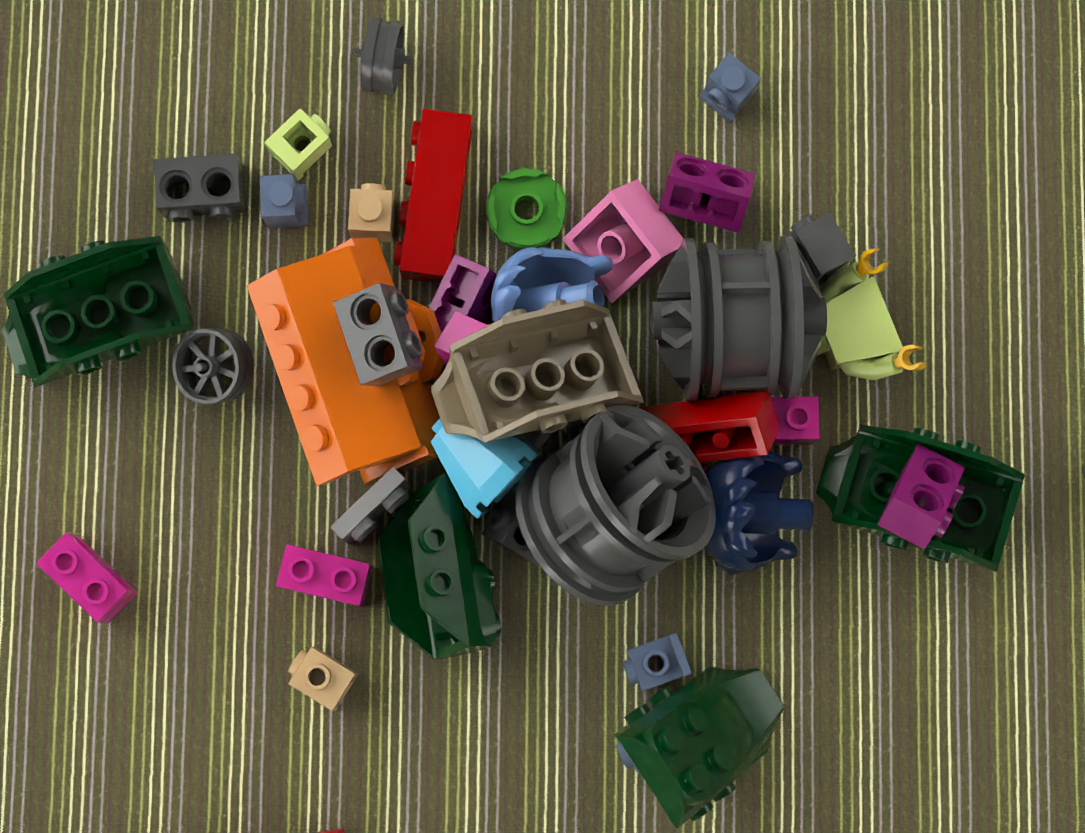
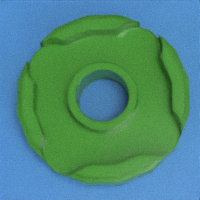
[486,168,568,250]

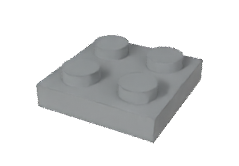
[330,467,410,545]

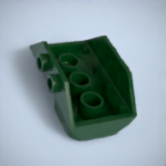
[2,236,193,388]
[816,425,1025,572]
[376,466,501,660]
[614,666,784,829]

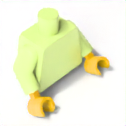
[817,248,927,381]

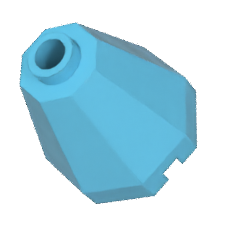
[431,419,542,519]

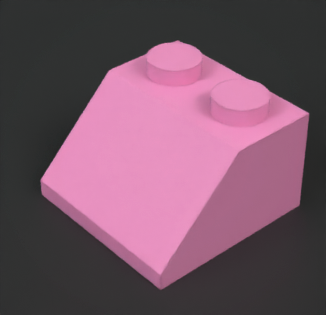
[563,179,683,304]

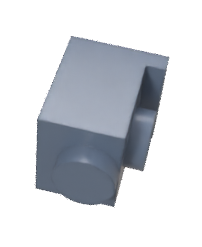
[699,52,761,123]
[260,174,309,228]
[622,633,692,691]

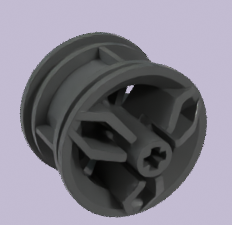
[651,236,827,402]
[515,405,716,606]

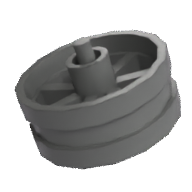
[354,17,412,96]
[172,328,254,404]

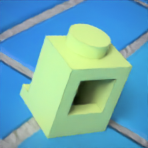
[264,108,332,181]

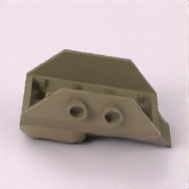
[431,300,644,443]

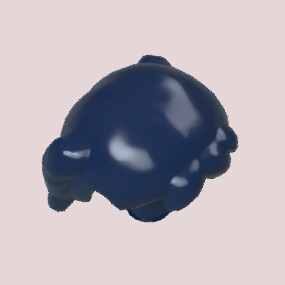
[704,450,814,575]

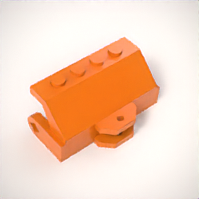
[246,238,444,486]

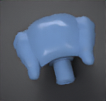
[491,247,613,323]

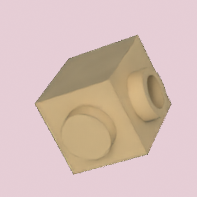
[348,183,396,242]
[288,647,358,711]

